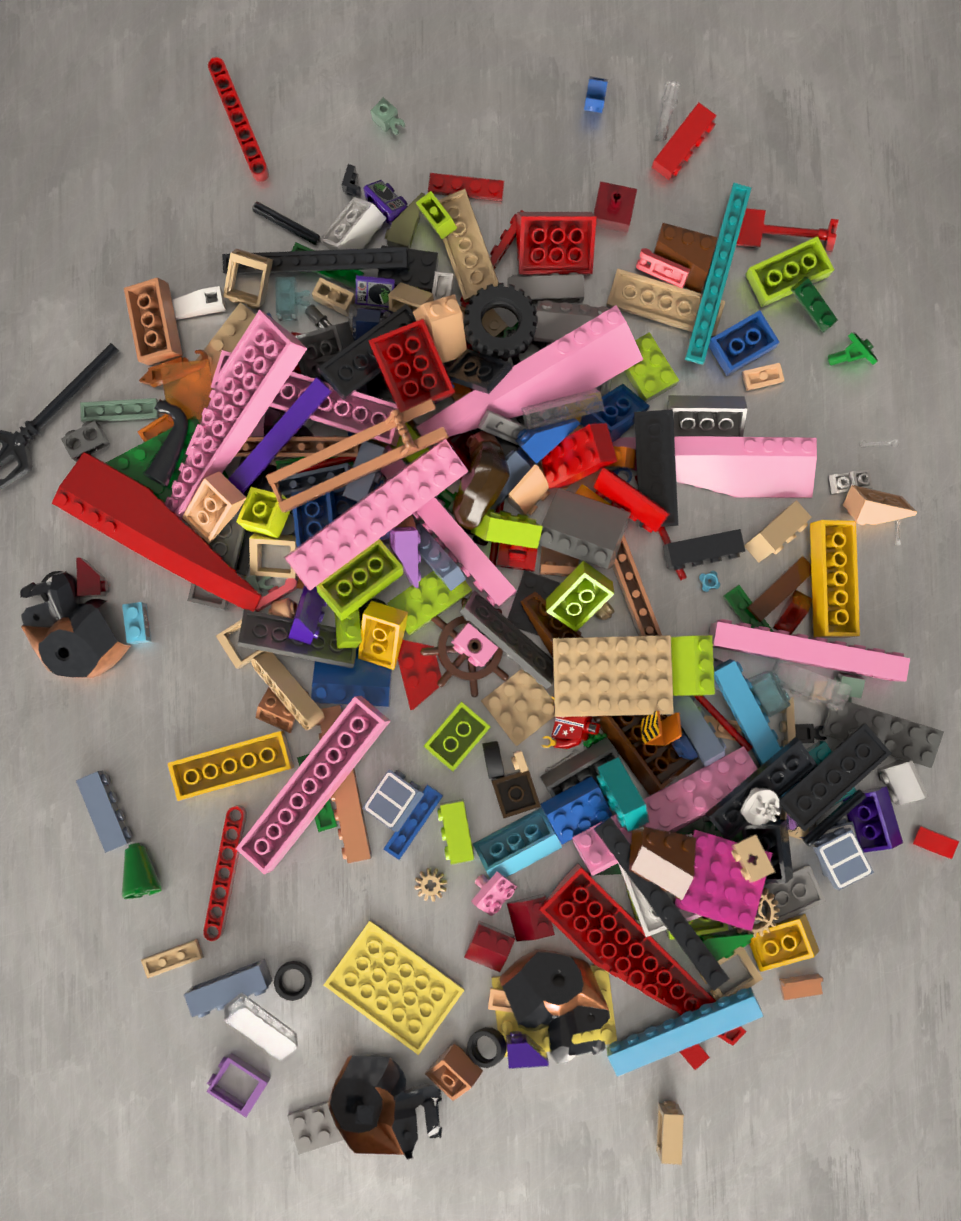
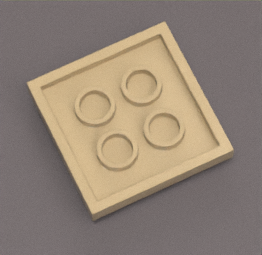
[481,669,555,746]

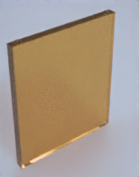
[160,359,214,422]

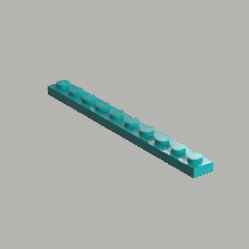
[684,183,752,365]

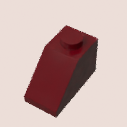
[76,557,108,598]

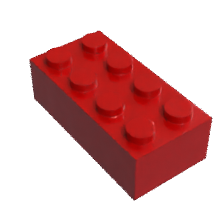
[541,423,617,489]

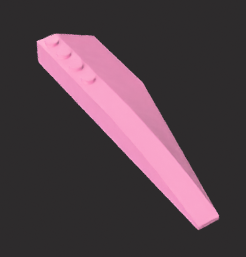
[416,305,643,437]
[165,310,307,520]
[612,436,817,498]

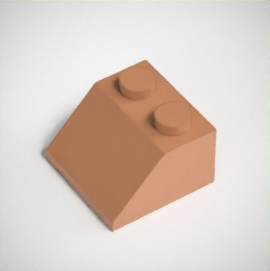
[425,1043,483,1101]

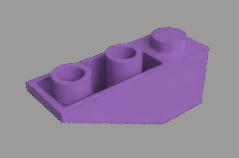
[390,526,421,588]

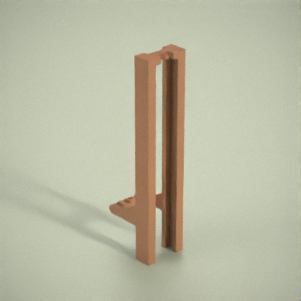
[266,399,449,513]

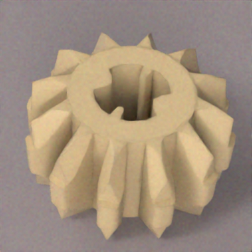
[414,868,447,901]

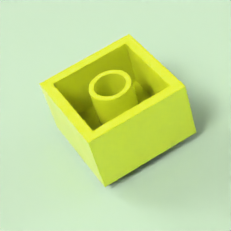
[236,487,291,539]

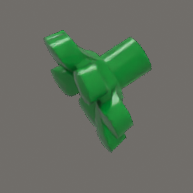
[583,733,608,748]

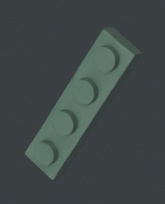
[80,398,159,423]

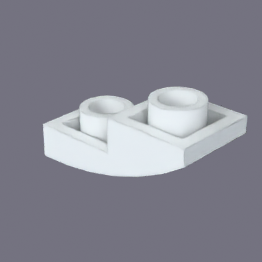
[829,469,873,494]

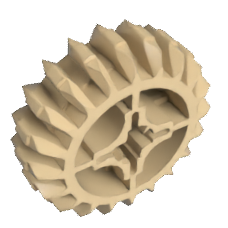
[731,887,780,938]

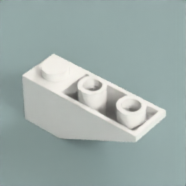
[172,286,227,320]

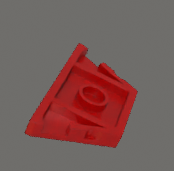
[398,640,442,710]

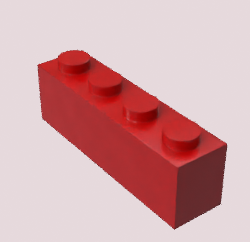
[652,102,717,180]

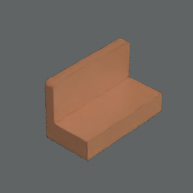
[779,973,823,1000]

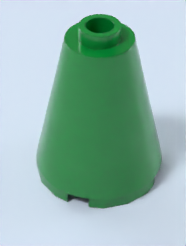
[122,843,162,899]

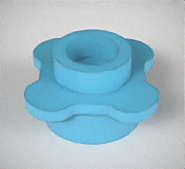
[699,571,720,592]

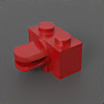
[496,543,538,572]

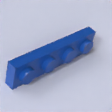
[384,785,443,860]

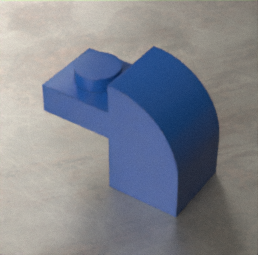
[584,76,608,113]

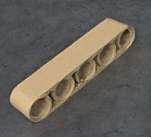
[251,651,325,730]

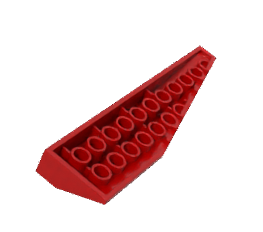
[52,452,262,612]
[539,864,747,1046]

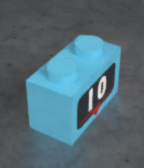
[122,602,151,644]

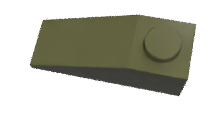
[385,192,425,249]

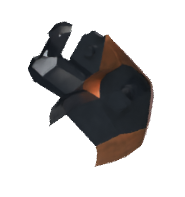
[20,571,131,678]
[499,949,610,1064]
[328,1055,442,1160]

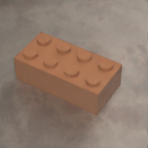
[124,277,183,366]

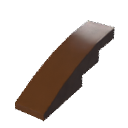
[747,556,812,622]

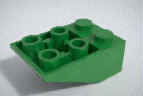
[698,929,754,962]

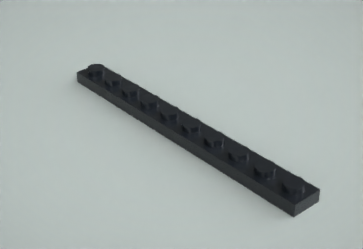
[222,247,408,274]
[594,817,729,991]

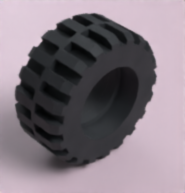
[463,283,538,361]

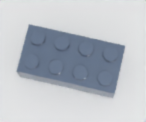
[184,959,273,1018]

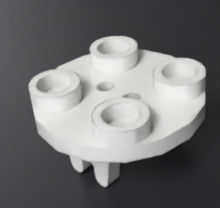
[741,788,780,825]

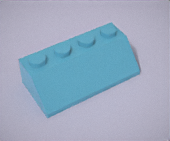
[473,808,562,879]

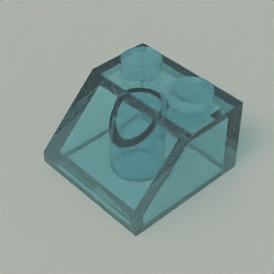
[748,671,791,717]

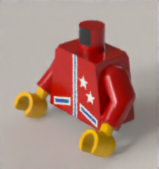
[541,696,600,749]

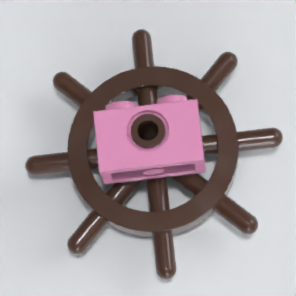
[420,598,509,698]

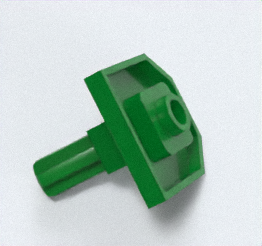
[828,332,879,365]

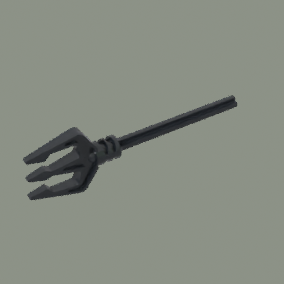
[0,343,119,490]

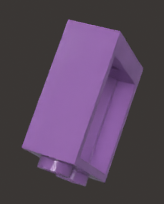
[206,1053,271,1117]

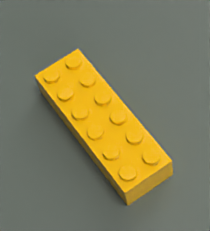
[810,520,860,638]
[167,731,294,801]

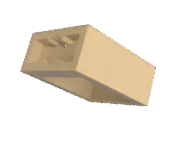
[223,249,273,308]
[249,533,298,578]
[216,619,265,669]
[700,946,763,1001]
[656,1101,684,1165]

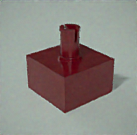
[593,181,637,233]

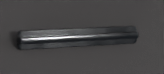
[252,201,320,245]
[802,789,866,846]

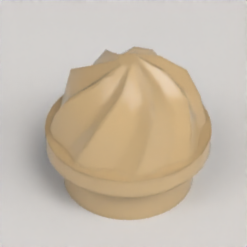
[595,602,615,620]

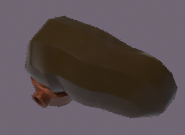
[453,431,510,530]

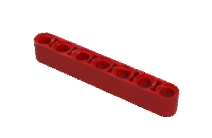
[208,57,269,182]
[203,805,247,941]

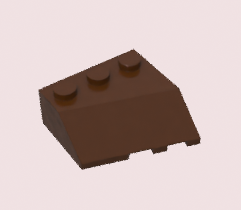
[650,223,718,294]
[629,826,696,900]

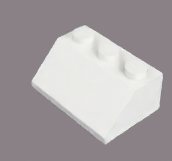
[320,197,386,250]

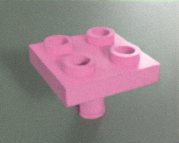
[471,872,517,916]

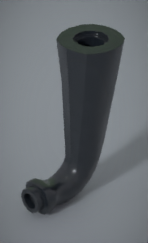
[143,399,188,487]

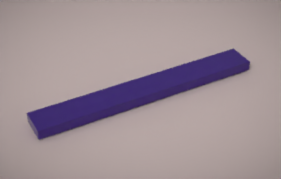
[228,377,332,494]

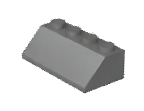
[534,300,611,343]
[667,395,748,437]

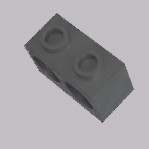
[61,421,110,462]

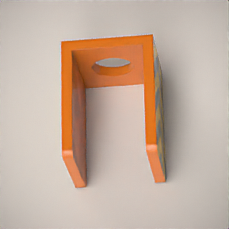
[640,711,682,746]

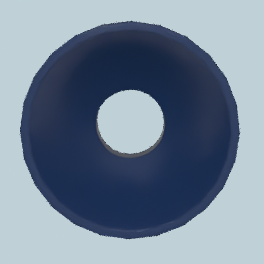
[671,729,698,760]

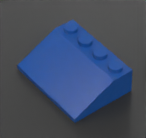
[311,647,392,707]

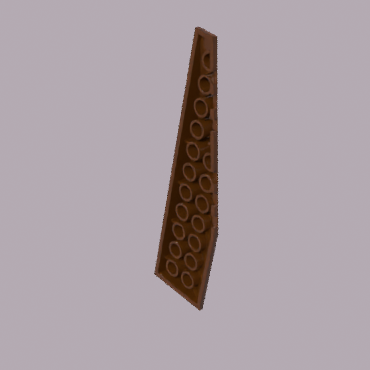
[521,592,698,796]

